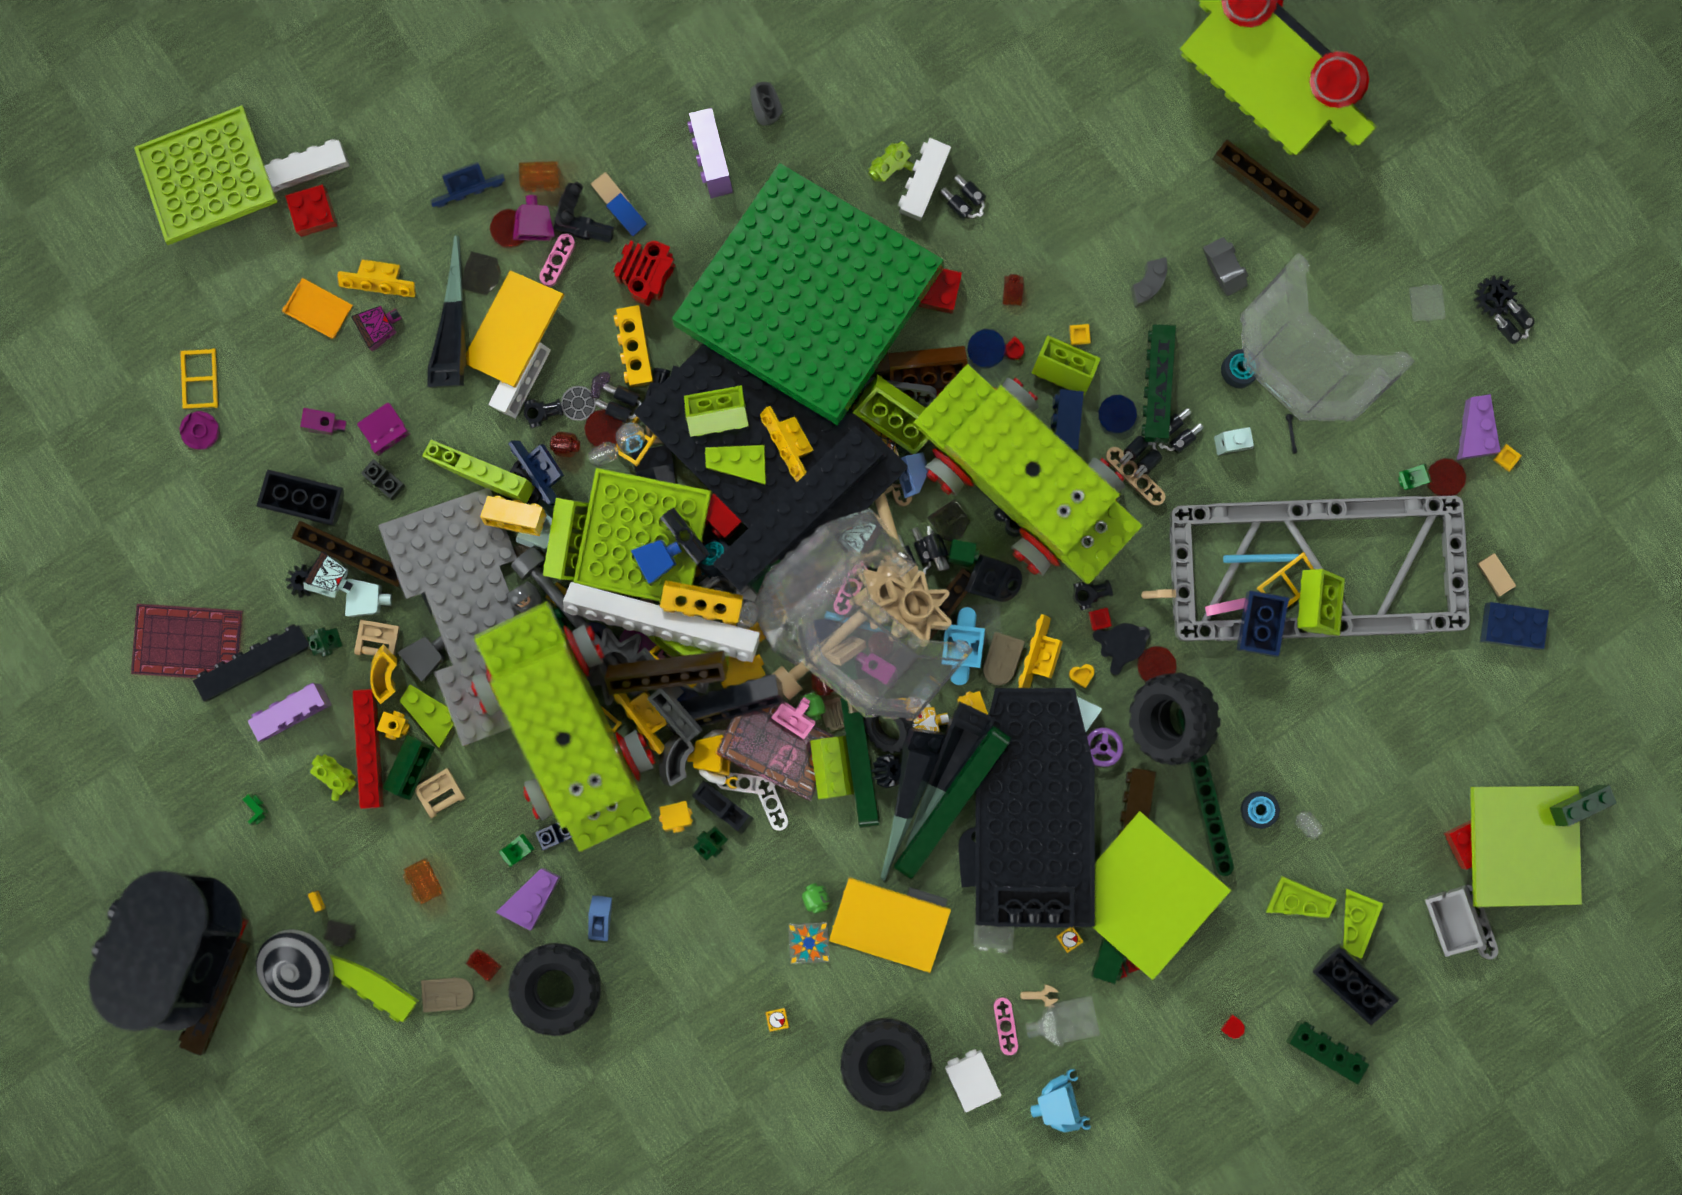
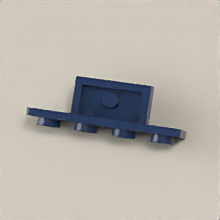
[431,162,506,208]
[508,440,565,505]

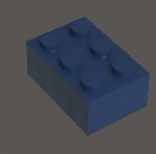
[1050,389,1084,453]
[1236,591,1289,657]
[1480,602,1549,650]

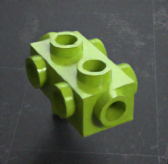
[868,141,915,182]
[310,754,357,801]

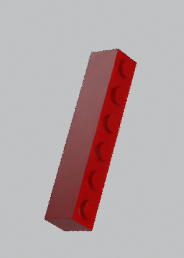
[353,689,384,809]

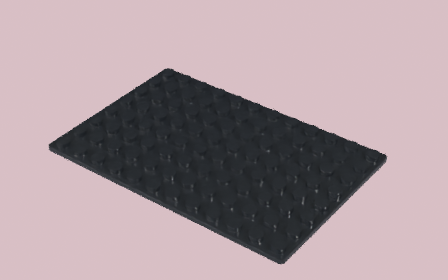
[634,344,908,576]

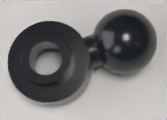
[994,508,1021,537]

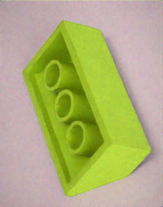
[853,375,929,454]
[543,498,589,580]

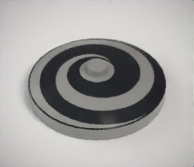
[256,930,333,1007]

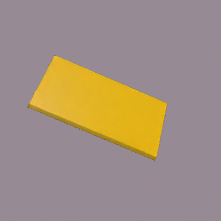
[466,270,564,388]
[829,877,951,973]

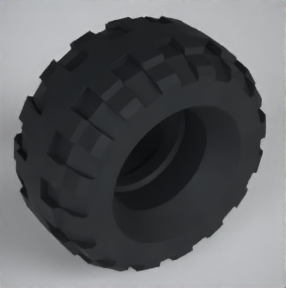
[1129,673,1221,765]
[508,943,601,1036]
[841,1018,932,1112]

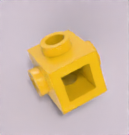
[377,711,410,740]

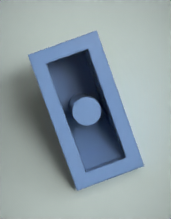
[899,452,928,498]
[588,895,612,941]

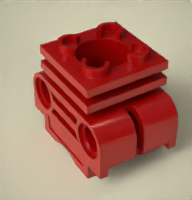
[613,240,676,307]

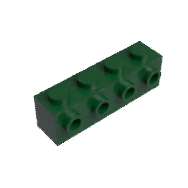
[1286,1021,1370,1085]

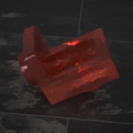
[1002,274,1024,306]
[466,949,502,982]

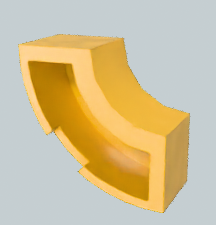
[370,644,397,704]

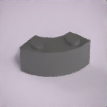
[1203,237,1248,296]
[1131,257,1167,308]
[659,734,694,787]

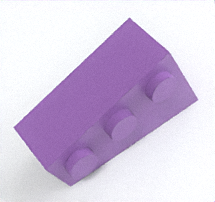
[1456,394,1501,461]
[496,868,561,931]

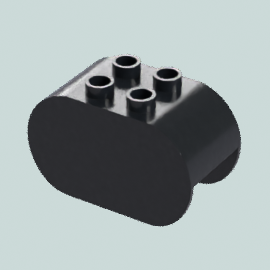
[89,871,243,1031]

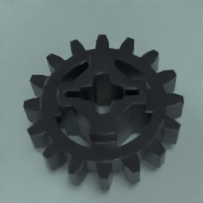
[1474,275,1518,318]

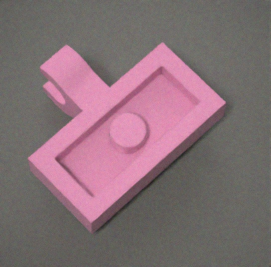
[771,697,815,739]

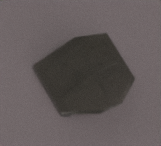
[462,251,501,296]
[927,499,970,542]

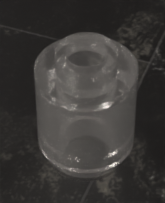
[588,441,618,467]
[1295,810,1324,840]

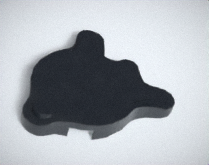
[1092,623,1150,675]

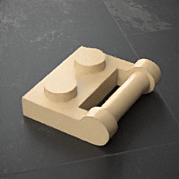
[354,619,400,656]
[415,768,466,819]

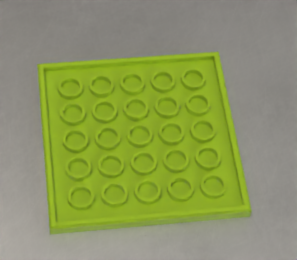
[134,105,278,245]
[573,468,712,603]

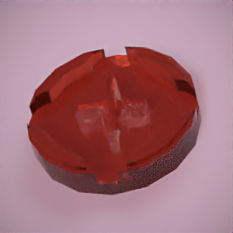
[490,209,525,248]
[584,409,624,449]
[1427,458,1466,496]
[1137,646,1177,682]

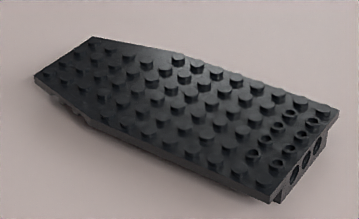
[976,688,1095,928]

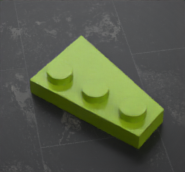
[705,445,766,485]
[400,684,454,748]
[1266,875,1337,918]
[1343,889,1383,959]

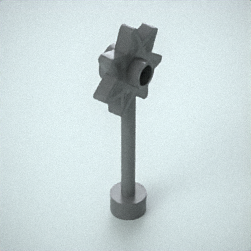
[511,546,643,705]

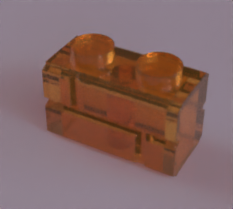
[519,161,560,192]
[403,858,444,905]

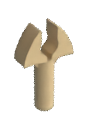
[1142,589,1176,599]
[1020,984,1058,1007]

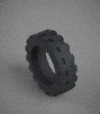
[864,700,915,753]

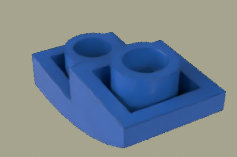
[606,193,647,237]

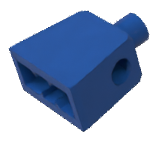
[631,540,682,584]

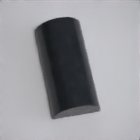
[256,469,344,526]
[1312,943,1399,1026]

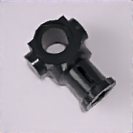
[524,399,563,429]
[1073,579,1113,611]

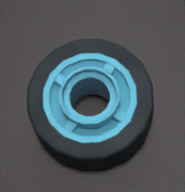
[1240,791,1280,829]

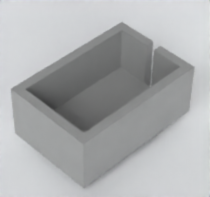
[1425,885,1487,957]

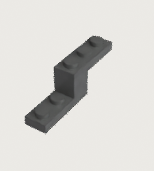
[630,648,703,744]

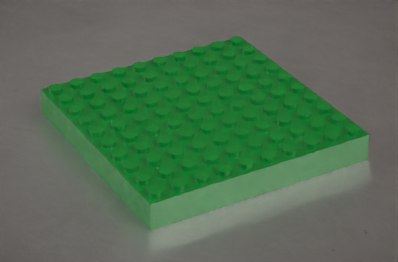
[672,163,944,425]

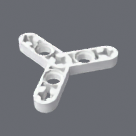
[717,745,797,831]

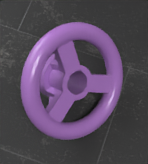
[1087,728,1123,767]

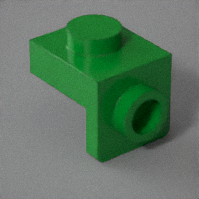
[1398,464,1432,490]
[242,794,268,825]
[499,834,535,867]

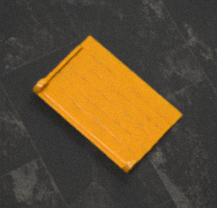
[282,278,353,339]

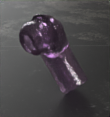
[590,371,611,398]

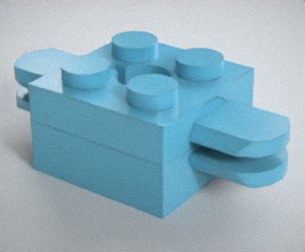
[941,607,986,685]

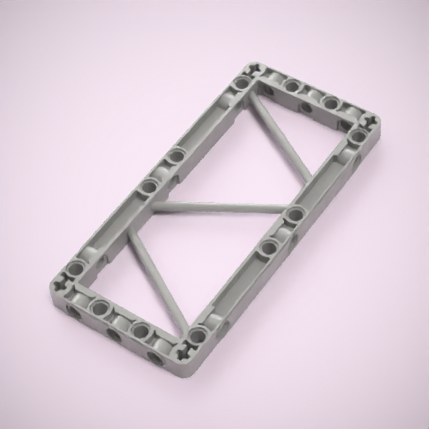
[1169,496,1470,641]

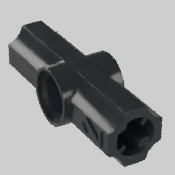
[554,216,615,244]
[660,507,710,565]

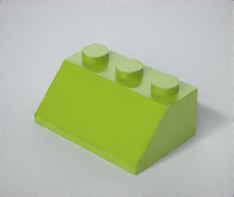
[1031,335,1101,396]
[684,385,749,437]
[1297,569,1345,636]
[810,736,854,799]

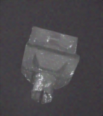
[1025,996,1100,1047]

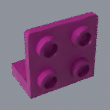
[357,403,411,456]

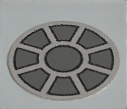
[561,386,596,421]

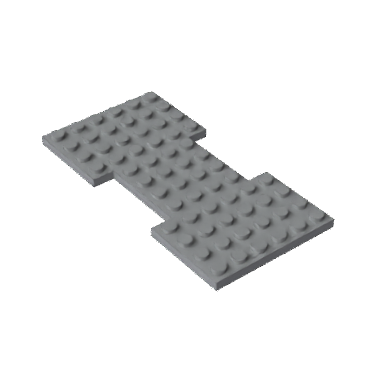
[378,488,518,746]

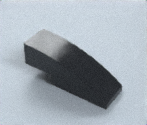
[692,780,754,834]

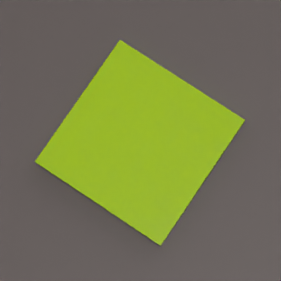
[1470,786,1582,907]
[1093,811,1231,980]

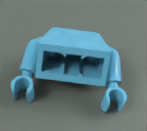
[1031,1069,1091,1132]

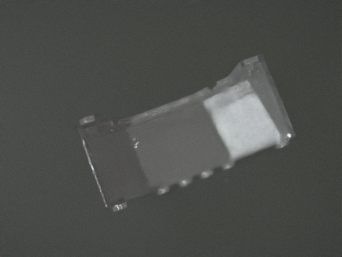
[1240,253,1415,421]
[751,508,916,666]
[792,548,973,721]

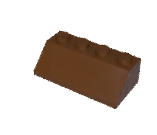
[888,346,968,396]

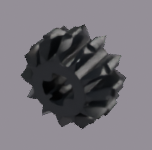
[285,564,312,598]
[871,754,902,788]

